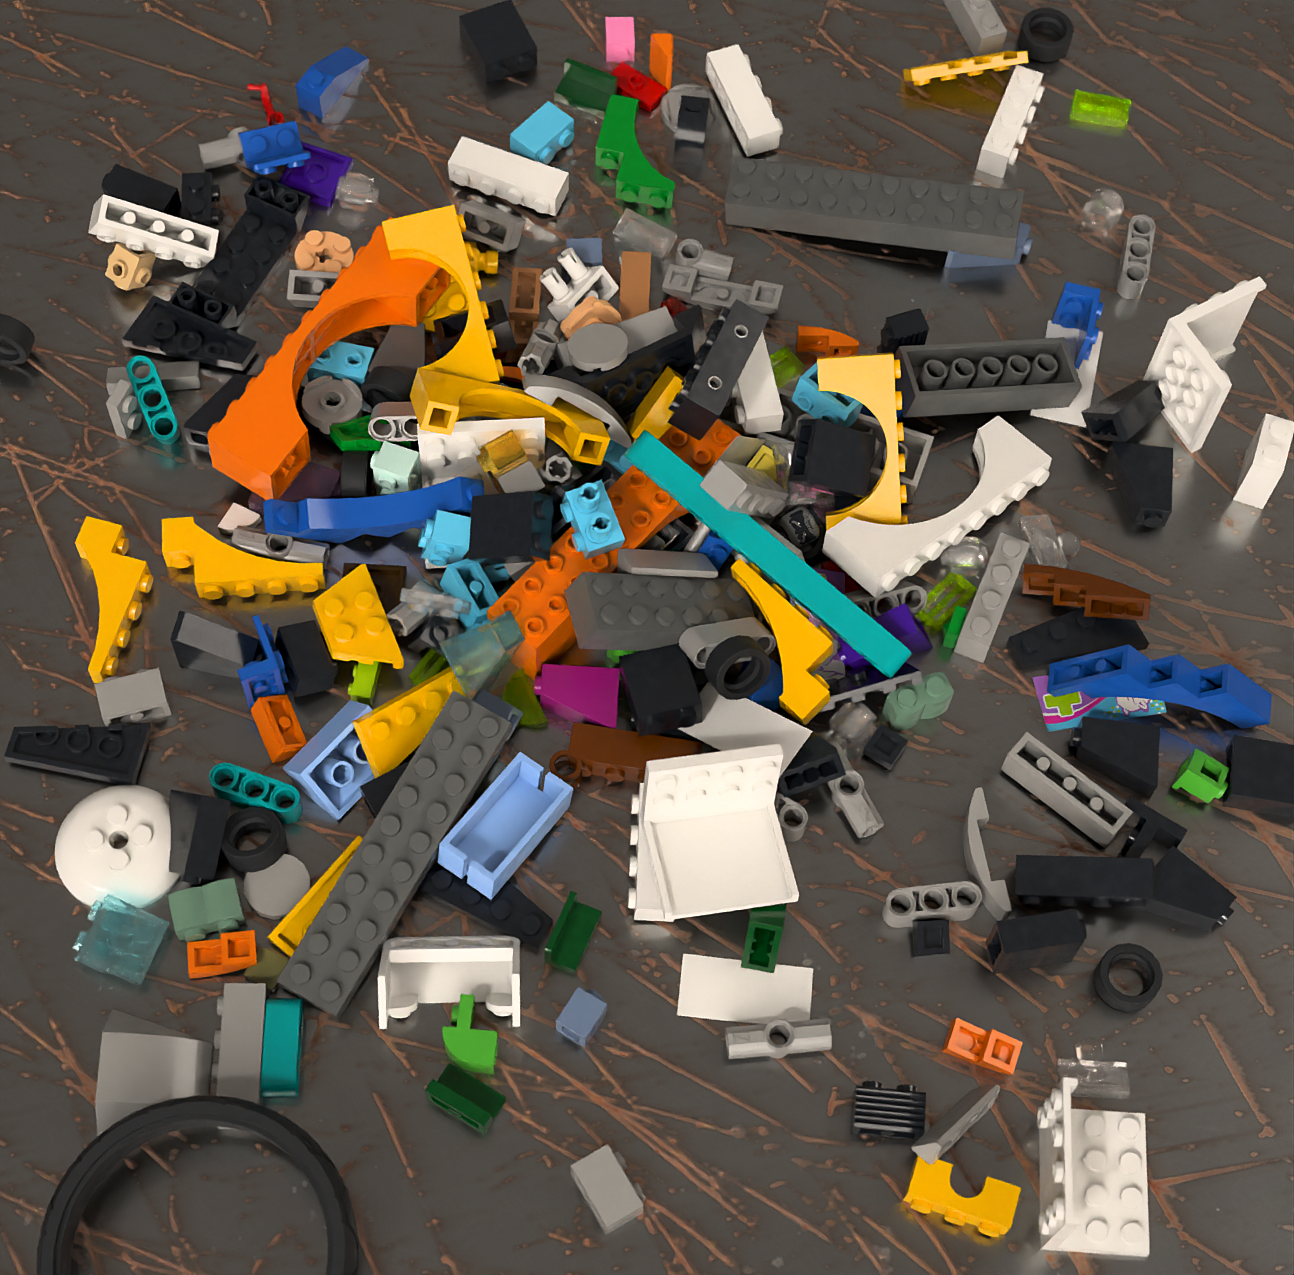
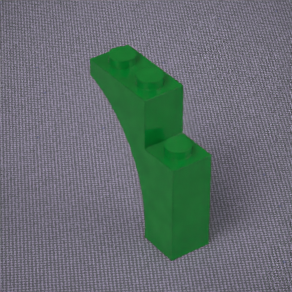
[595,94,675,209]

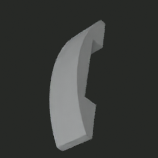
[662,264,784,314]
[522,375,633,448]
[963,787,1012,921]

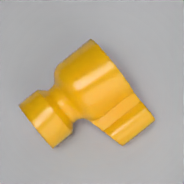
[464,241,498,274]

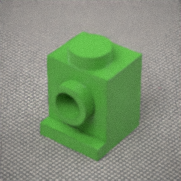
[1172,748,1229,804]

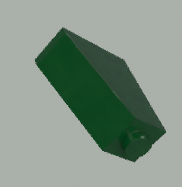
[741,903,787,973]

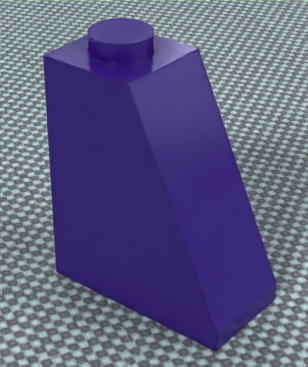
[837,603,933,669]

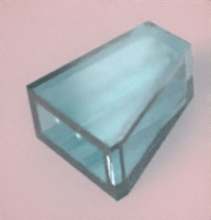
[439,610,525,700]

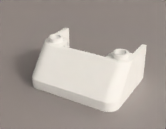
[378,935,520,1029]

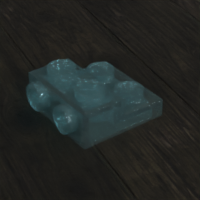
[72,894,170,986]

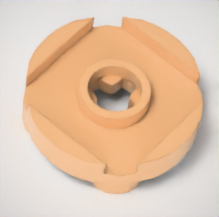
[294,230,354,273]
[560,296,622,342]

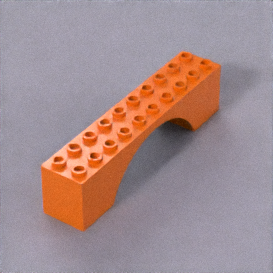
[207,217,450,500]
[487,419,741,681]

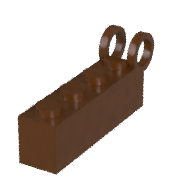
[549,722,702,791]

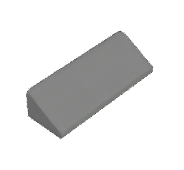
[106,361,201,396]
[617,549,718,578]
[912,1084,1001,1165]

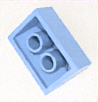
[283,700,375,820]

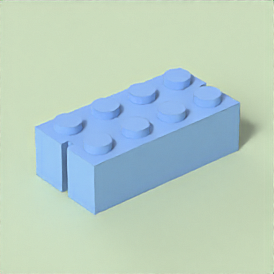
[438,752,573,899]

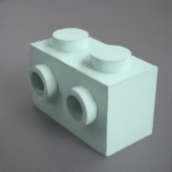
[370,441,422,496]

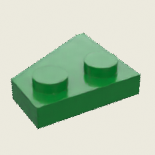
[329,415,411,451]

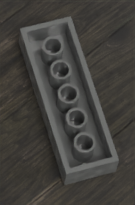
[894,337,1082,418]
[564,572,755,651]

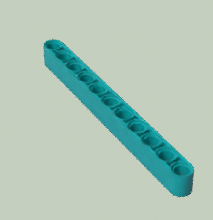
[623,430,912,679]

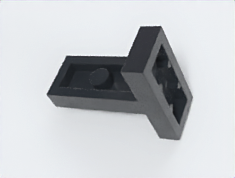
[1117,796,1188,858]

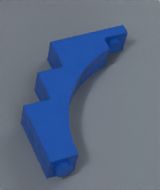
[263,476,485,544]
[1047,644,1272,729]

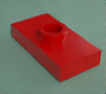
[610,62,667,113]

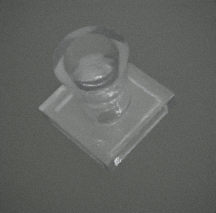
[771,443,835,511]

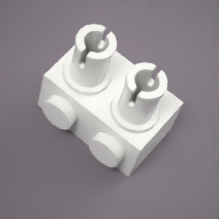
[539,248,619,325]

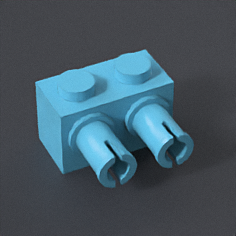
[560,480,625,560]
[440,558,510,635]

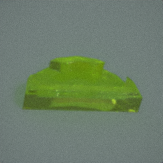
[503,668,548,729]

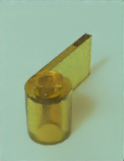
[475,429,528,494]

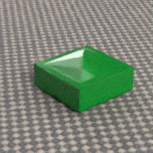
[942,605,967,649]

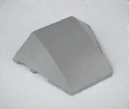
[95,1009,213,1136]

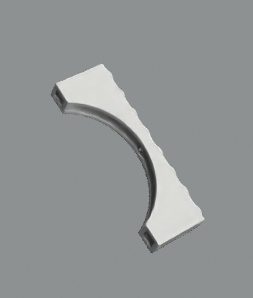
[822,415,1052,598]

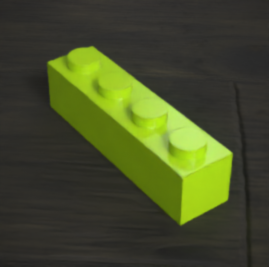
[348,661,383,706]

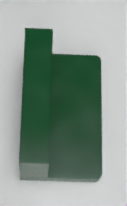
[554,58,618,119]
[544,891,602,975]
[425,1064,506,1134]

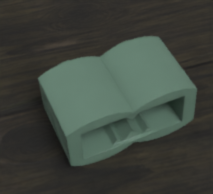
[882,672,954,731]
[168,878,246,942]

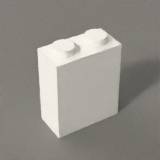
[1233,413,1294,509]

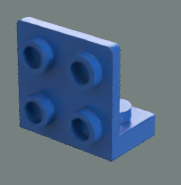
[238,120,311,175]
[1051,282,1103,369]
[237,614,289,708]

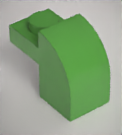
[442,994,499,1074]

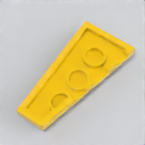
[903,51,1028,86]
[353,663,474,778]
[267,835,363,958]

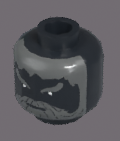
[775,504,822,549]

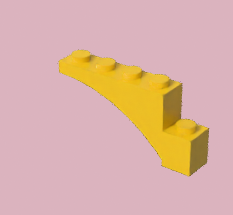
[75,516,153,683]
[162,517,326,600]
[731,558,834,725]

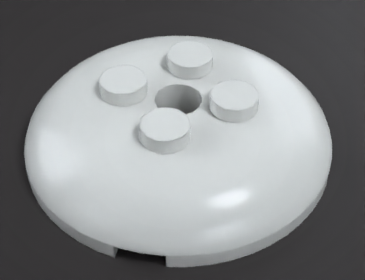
[55,785,181,912]

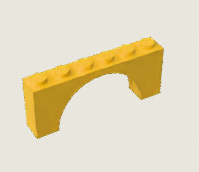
[382,205,504,385]
[817,352,908,531]
[410,368,610,466]

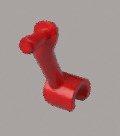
[247,82,285,126]

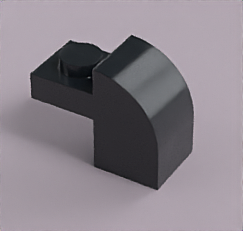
[674,95,710,165]

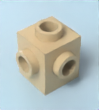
[105,243,156,290]

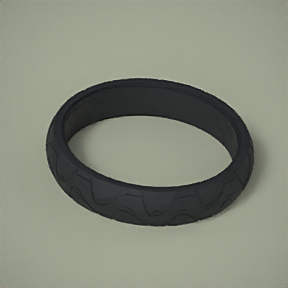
[36,1095,359,1275]

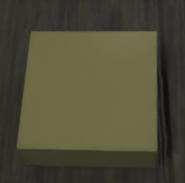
[243,946,288,994]

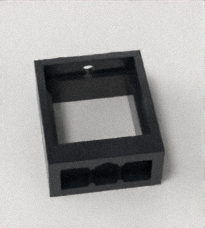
[431,299,517,360]

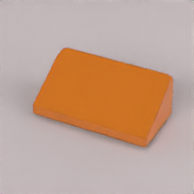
[649,33,673,93]
[251,694,308,763]

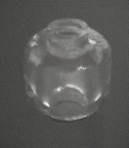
[335,171,379,212]
[1082,188,1124,232]
[941,536,988,577]
[829,701,877,749]

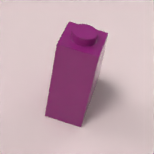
[534,664,620,729]

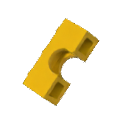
[903,1155,1021,1237]

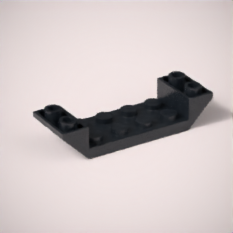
[167,174,310,331]
[547,304,706,418]

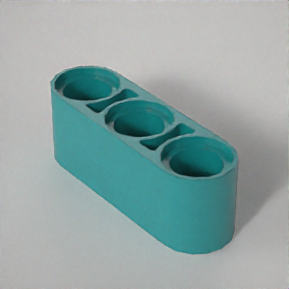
[126,355,181,444]
[209,762,303,824]
[260,998,303,1097]

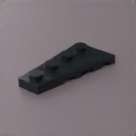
[122,295,259,371]
[1007,607,1149,668]
[784,662,924,714]
[4,723,152,785]
[419,857,553,952]

